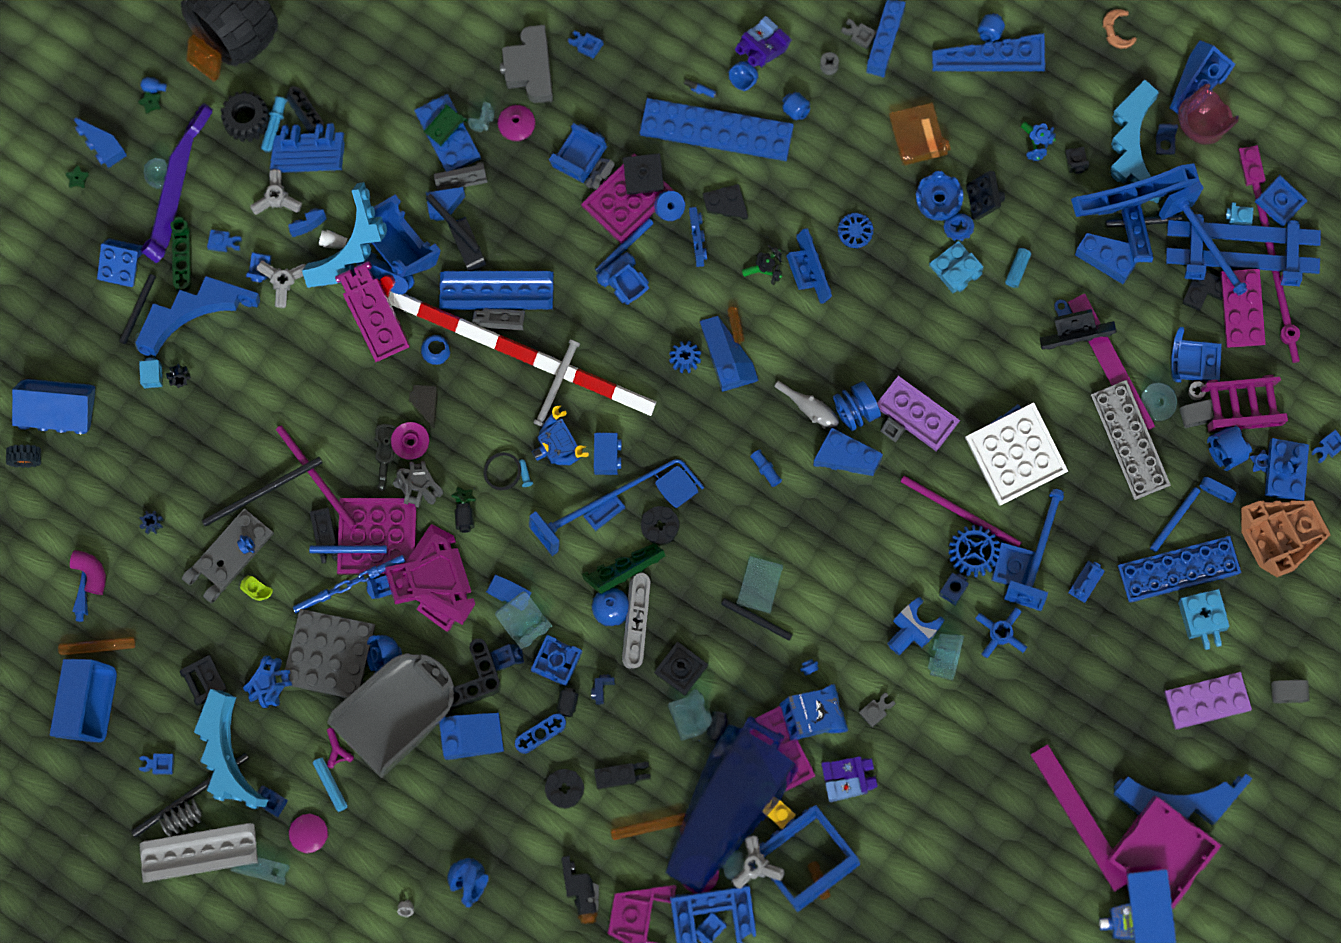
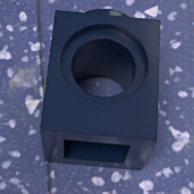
[939,573,969,606]

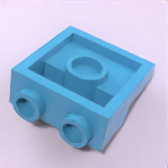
[929,241,983,294]

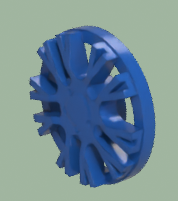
[838,213,873,248]

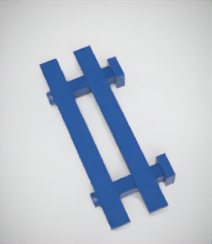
[1166,214,1321,287]

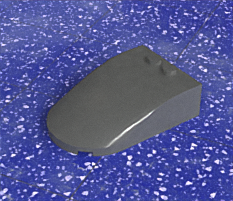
[327,654,453,778]

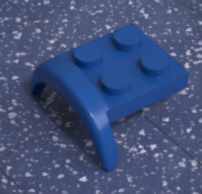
[1171,327,1221,383]

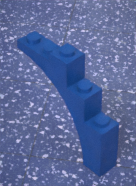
[1071,164,1200,217]

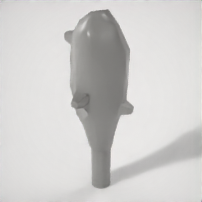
[775,381,839,429]

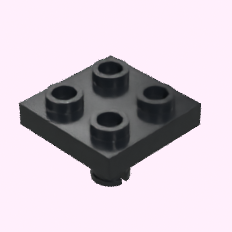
[966,171,1005,220]
[654,642,709,696]

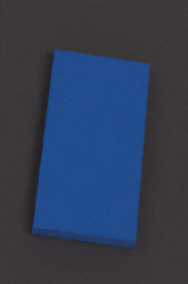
[1127,869,1176,943]

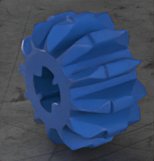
[669,341,701,374]

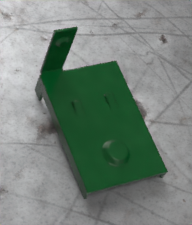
[424,104,469,147]

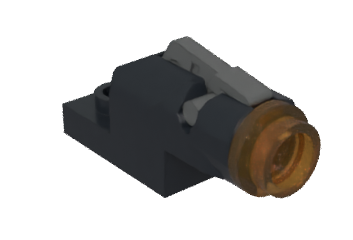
[561,856,599,924]

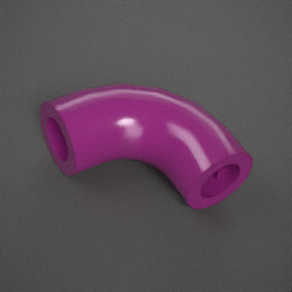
[70,550,106,595]

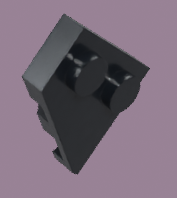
[702,184,748,220]

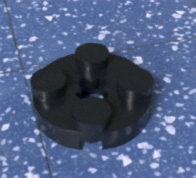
[641,506,679,545]
[545,769,584,809]

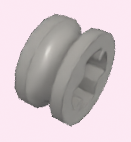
[1188,382,1206,400]

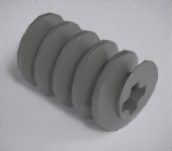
[158,798,203,837]

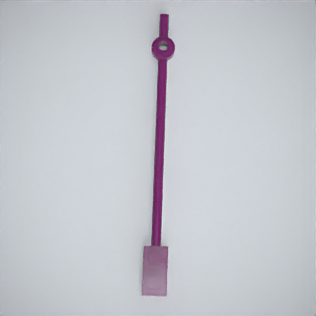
[1238,146,1300,363]

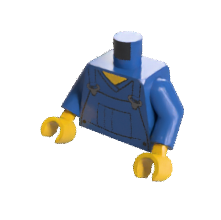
[532,405,589,466]

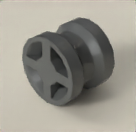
[820,52,839,75]

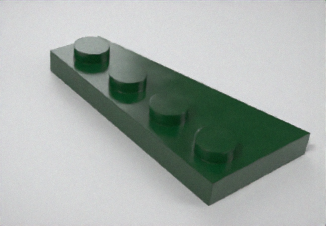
[581,543,665,594]

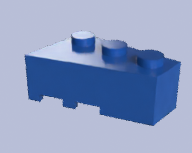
[1075,233,1138,284]
[813,428,883,476]

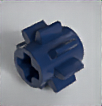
[139,511,163,535]

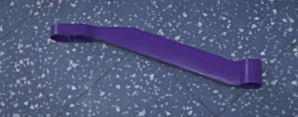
[141,103,213,263]

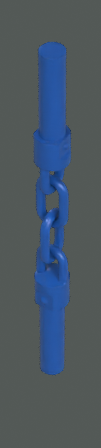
[293,554,406,613]

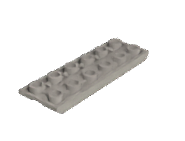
[1091,380,1171,500]
[140,824,258,883]

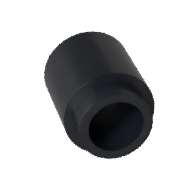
[454,503,475,533]
[556,688,579,717]
[706,711,729,741]

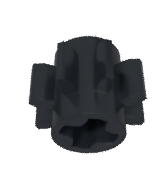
[166,364,191,388]

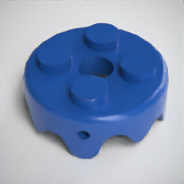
[916,171,963,221]

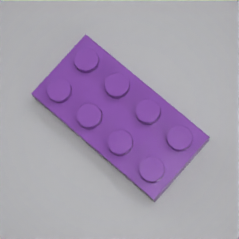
[877,376,960,452]
[1164,672,1252,730]

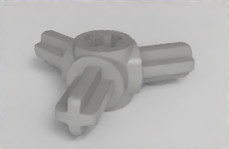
[250,169,302,215]
[257,261,306,308]
[732,836,784,889]

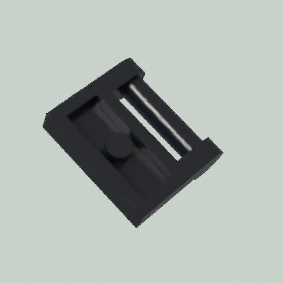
[179,655,227,706]

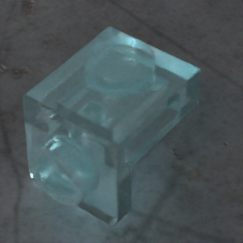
[468,102,495,131]

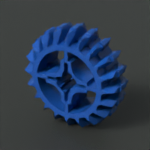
[948,525,1000,577]

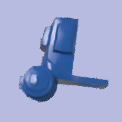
[596,252,649,305]

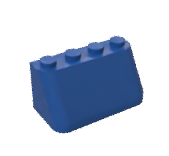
[12,379,95,434]
[50,659,117,742]

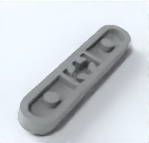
[622,573,650,669]

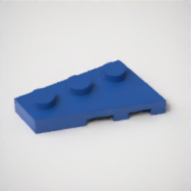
[689,207,707,267]

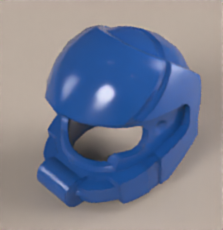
[447,858,488,907]

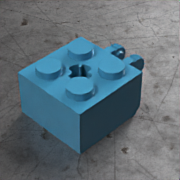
[1178,589,1230,650]

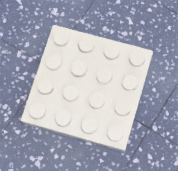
[965,403,1068,506]

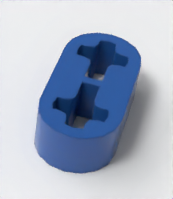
[1199,477,1237,503]

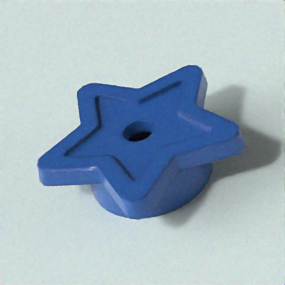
[1250,450,1268,474]

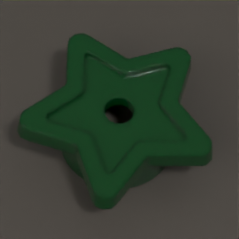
[138,91,161,114]
[65,166,89,188]
[451,487,476,504]

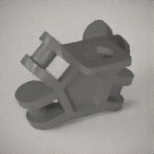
[393,461,443,508]

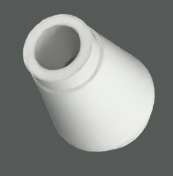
[319,230,348,249]

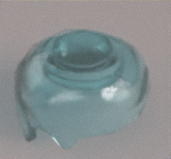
[144,158,167,189]

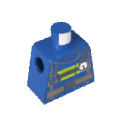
[1099,904,1134,940]

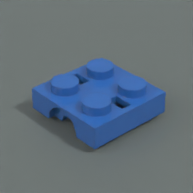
[531,635,583,687]

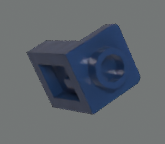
[490,644,524,671]

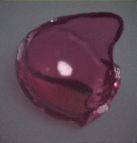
[1178,84,1239,145]

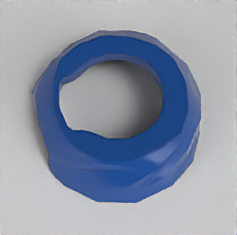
[421,335,450,364]

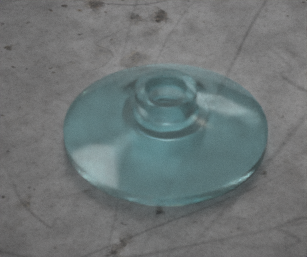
[1141,383,1177,421]

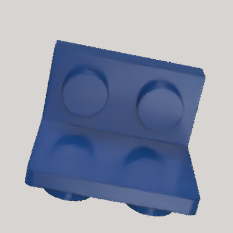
[97,239,143,287]

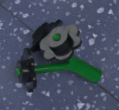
[742,244,782,285]

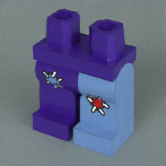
[735,17,792,67]
[822,757,878,803]

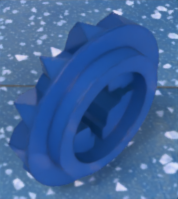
[944,214,974,241]

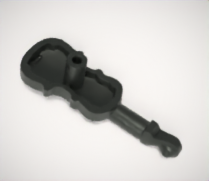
[374,424,396,491]

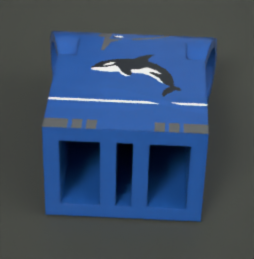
[780,684,848,741]

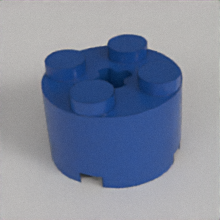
[1207,426,1252,471]

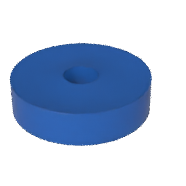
[654,190,685,221]

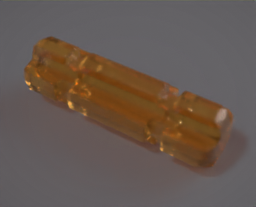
[727,307,744,344]
[808,861,831,900]

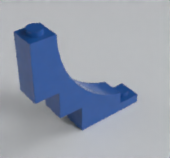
[136,276,260,356]
[1114,774,1252,826]

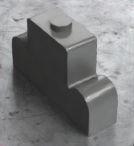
[500,25,553,103]

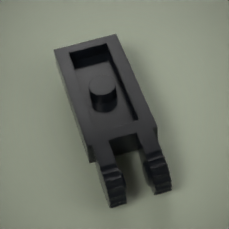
[310,507,338,564]
[594,762,651,790]

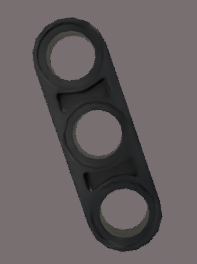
[448,217,486,271]

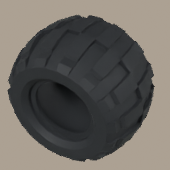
[181,0,278,66]

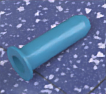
[519,459,533,487]

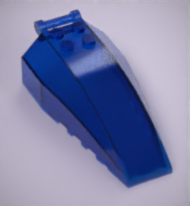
[665,716,799,893]

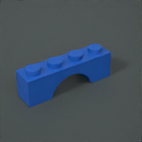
[866,0,906,77]

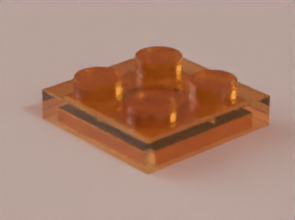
[187,34,222,82]

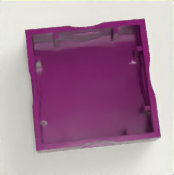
[1107,795,1222,909]

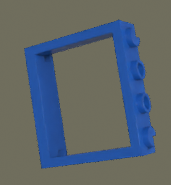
[759,805,860,912]

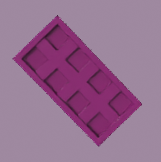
[1220,269,1266,348]
[745,706,816,794]

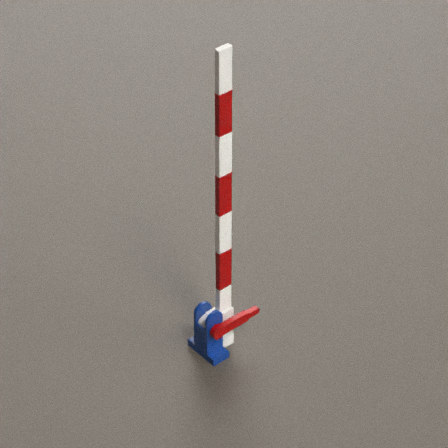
[354,252,657,416]

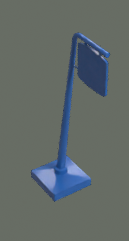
[529,459,705,556]

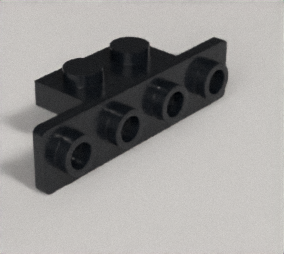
[1040,309,1117,350]

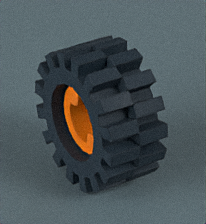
[6,445,41,468]

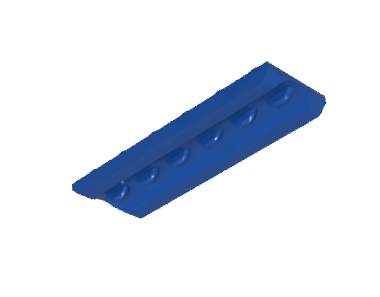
[439,271,553,310]
[1118,536,1241,602]

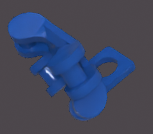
[243,655,292,708]

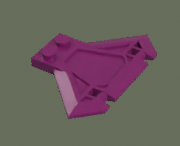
[385,524,475,625]

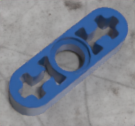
[515,714,566,754]

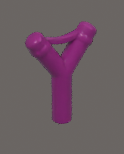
[327,728,354,768]

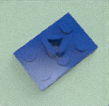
[1265,438,1309,501]

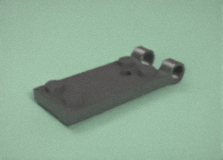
[182,508,274,603]

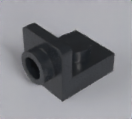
[1065,147,1089,174]

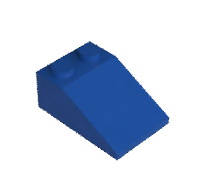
[439,713,504,760]

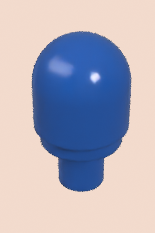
[140,77,167,93]

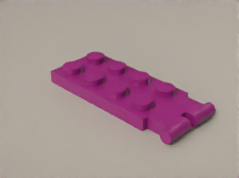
[335,261,411,362]

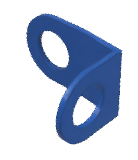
[1054,300,1072,316]

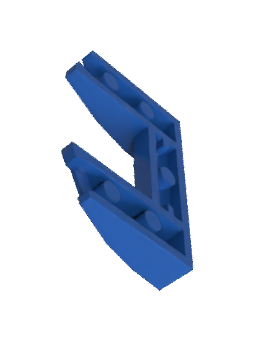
[670,884,756,943]

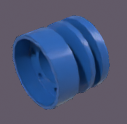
[833,381,881,431]

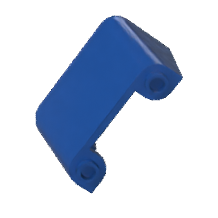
[372,195,441,277]

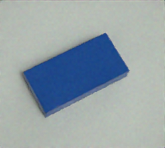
[583,496,625,532]

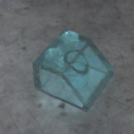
[928,634,964,681]

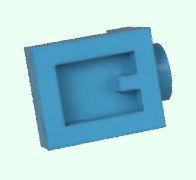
[1226,202,1254,226]

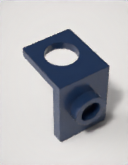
[1156,124,1178,155]

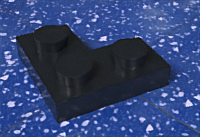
[1182,272,1223,311]

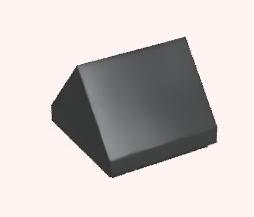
[881,417,906,442]

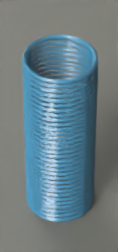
[1005,248,1031,288]

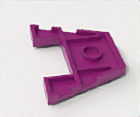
[608,885,676,943]

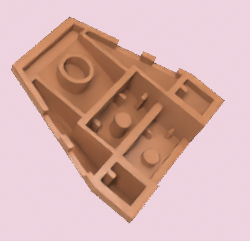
[1241,501,1331,577]

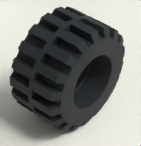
[221,91,270,142]

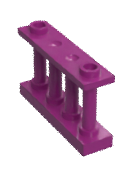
[1201,375,1288,433]

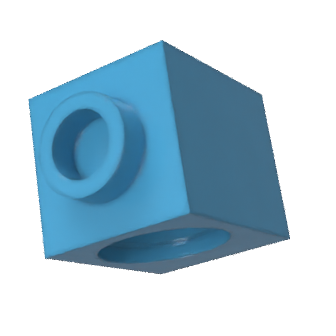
[139,358,163,388]

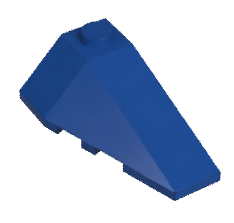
[1170,41,1235,118]
[700,316,758,392]

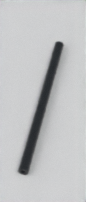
[202,456,323,527]
[131,753,249,838]

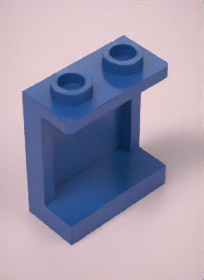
[549,123,607,183]

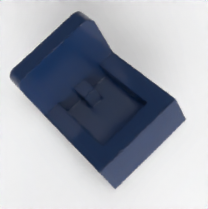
[591,675,615,705]
[257,785,288,817]

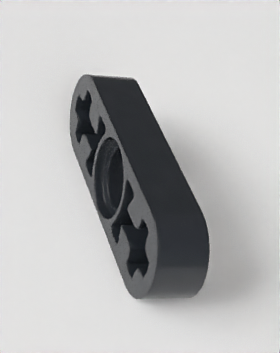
[285,86,324,134]

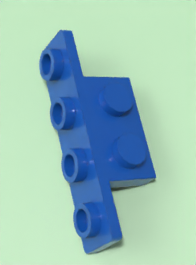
[786,228,832,304]

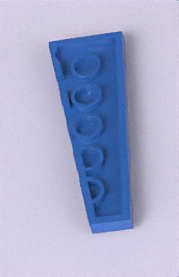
[932,34,1045,71]

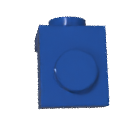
[246,252,272,282]
[367,575,392,599]
[695,912,727,943]

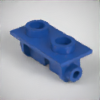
[1068,561,1105,603]

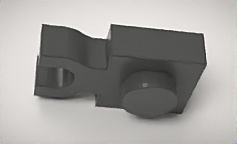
[841,19,877,49]
[584,158,615,190]
[859,692,896,728]

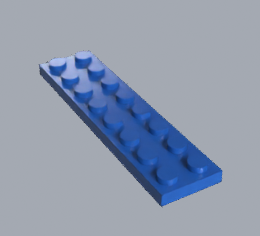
[640,98,794,161]

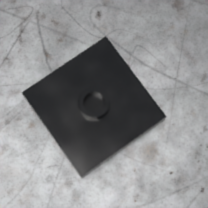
[623,154,664,195]

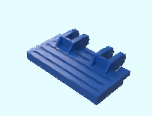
[270,123,345,172]

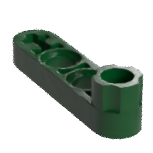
[170,217,191,292]

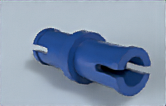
[750,450,782,487]

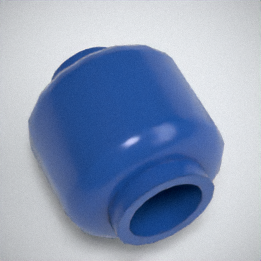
[978,14,1005,42]
[783,92,810,120]

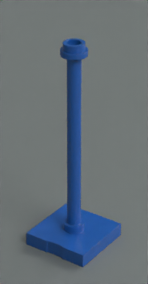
[1159,182,1247,296]
[1004,489,1064,611]

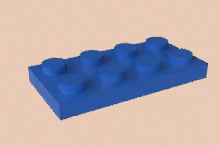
[414,94,481,172]

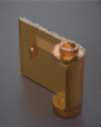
[889,103,950,166]

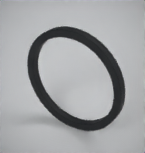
[484,452,521,491]

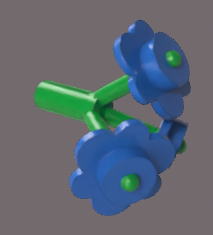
[1021,122,1056,161]

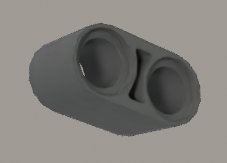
[1179,400,1215,428]
[1271,680,1310,703]

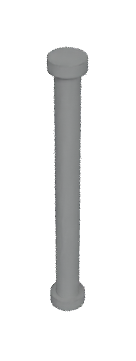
[533,339,580,427]

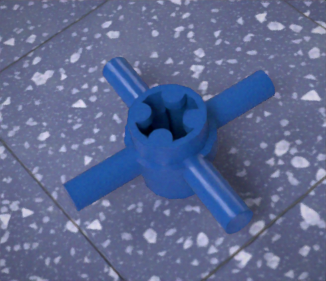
[976,607,1027,658]

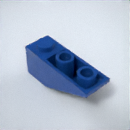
[74,118,127,168]

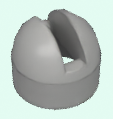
[398,899,414,917]

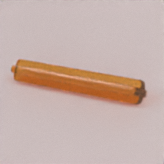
[58,637,135,655]
[611,813,688,840]

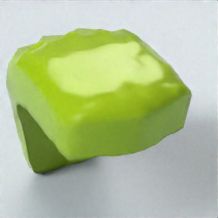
[240,575,273,601]

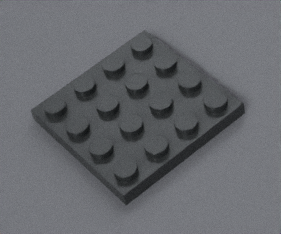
[285,609,376,698]

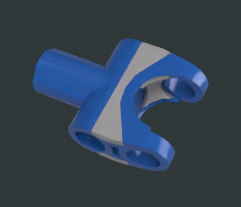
[887,597,945,655]

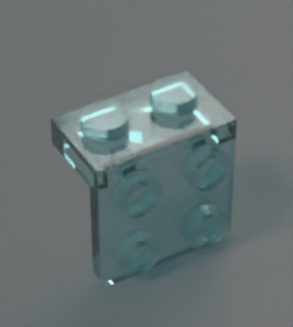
[495,591,552,649]
[668,689,711,741]

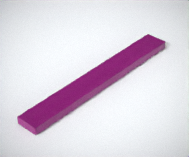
[1068,294,1155,430]
[1030,745,1127,891]

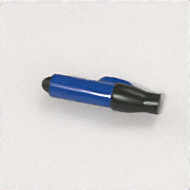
[684,79,718,98]

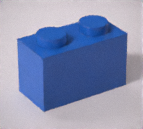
[594,433,622,475]

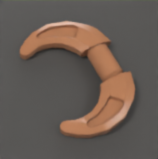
[1103,9,1137,48]

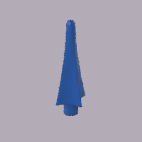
[72,571,88,622]

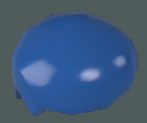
[729,61,758,91]

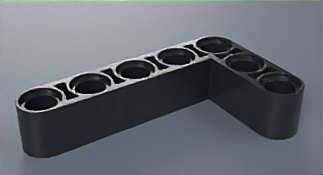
[449,638,501,711]

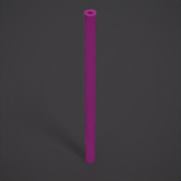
[276,425,357,530]
[901,476,1022,547]

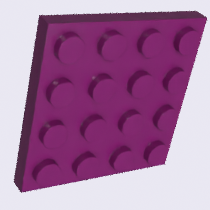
[337,498,417,575]

